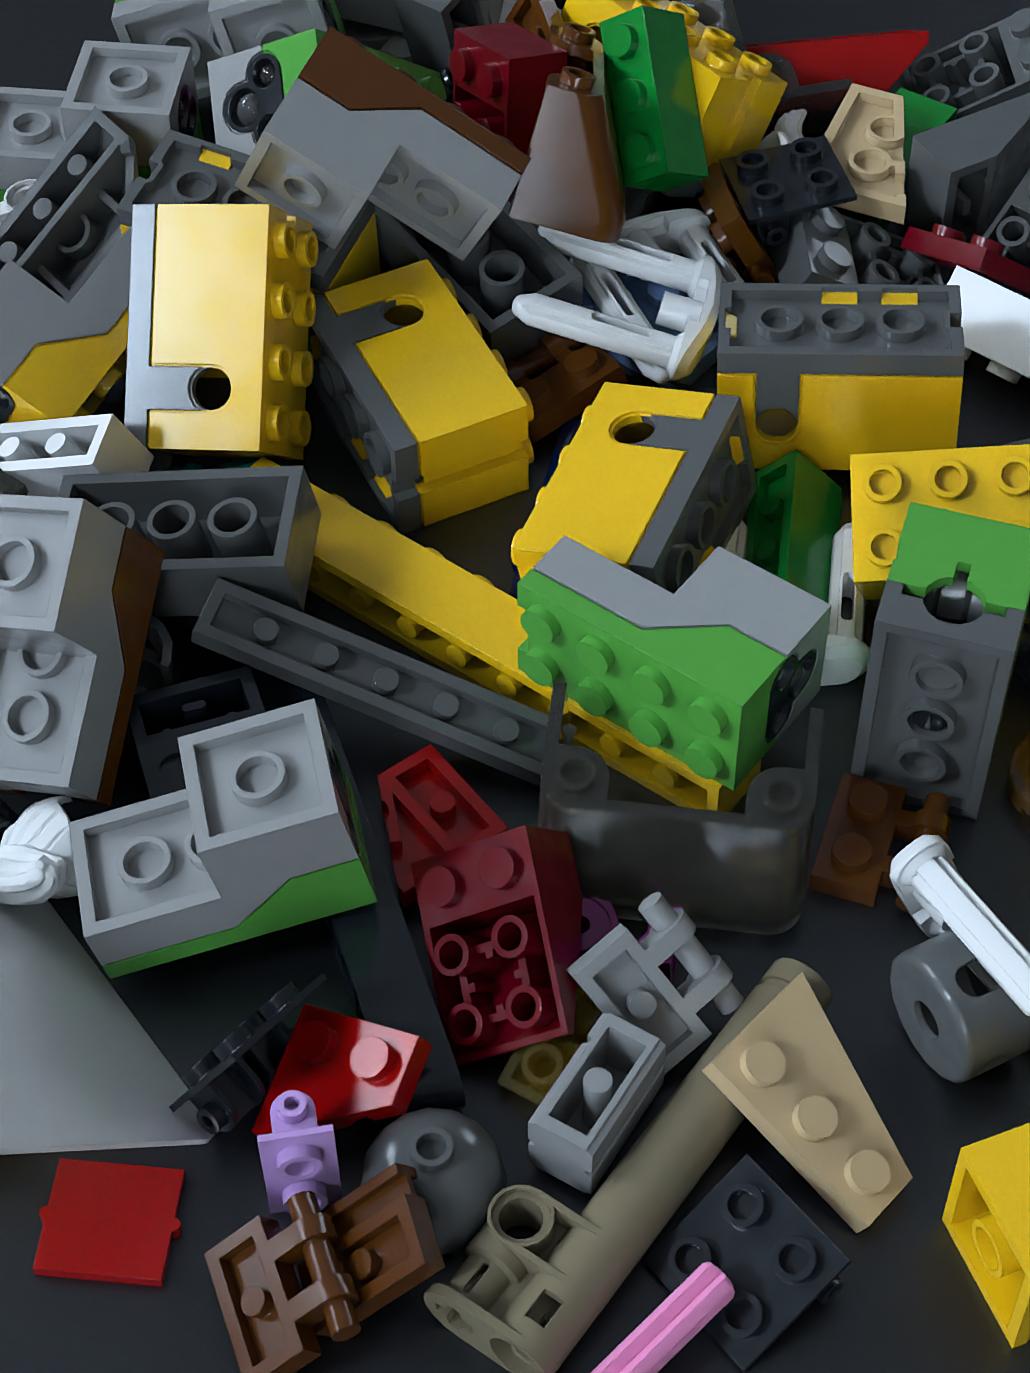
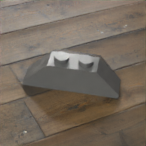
[0,106,139,303]

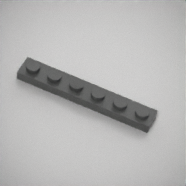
[191,577,578,791]

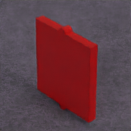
[32,1158,186,1287]

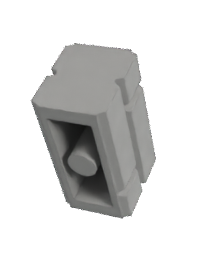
[528,1012,666,1194]

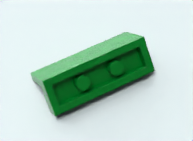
[745,449,842,603]

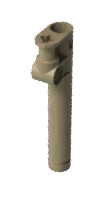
[423,957,832,1373]

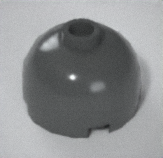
[361,1108,507,1259]

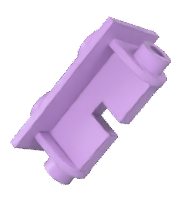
[257,1090,343,1214]

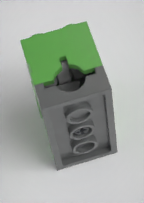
[851,502,1030,820]

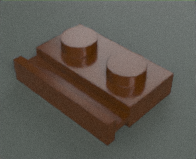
[297,1163,445,1337]

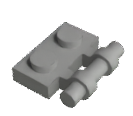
[566,892,744,1075]

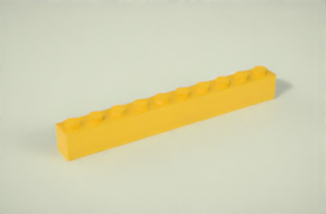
[250,456,761,828]

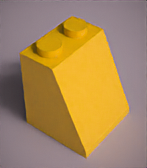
[942,1123,1030,1349]

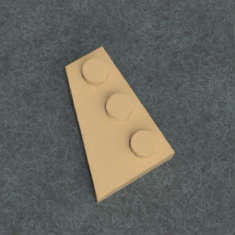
[824,83,906,224]
[702,972,913,1233]

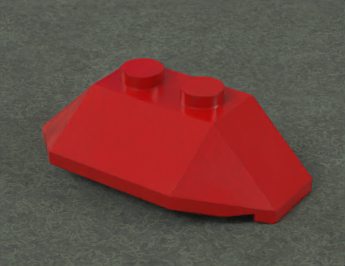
[734,29,929,116]

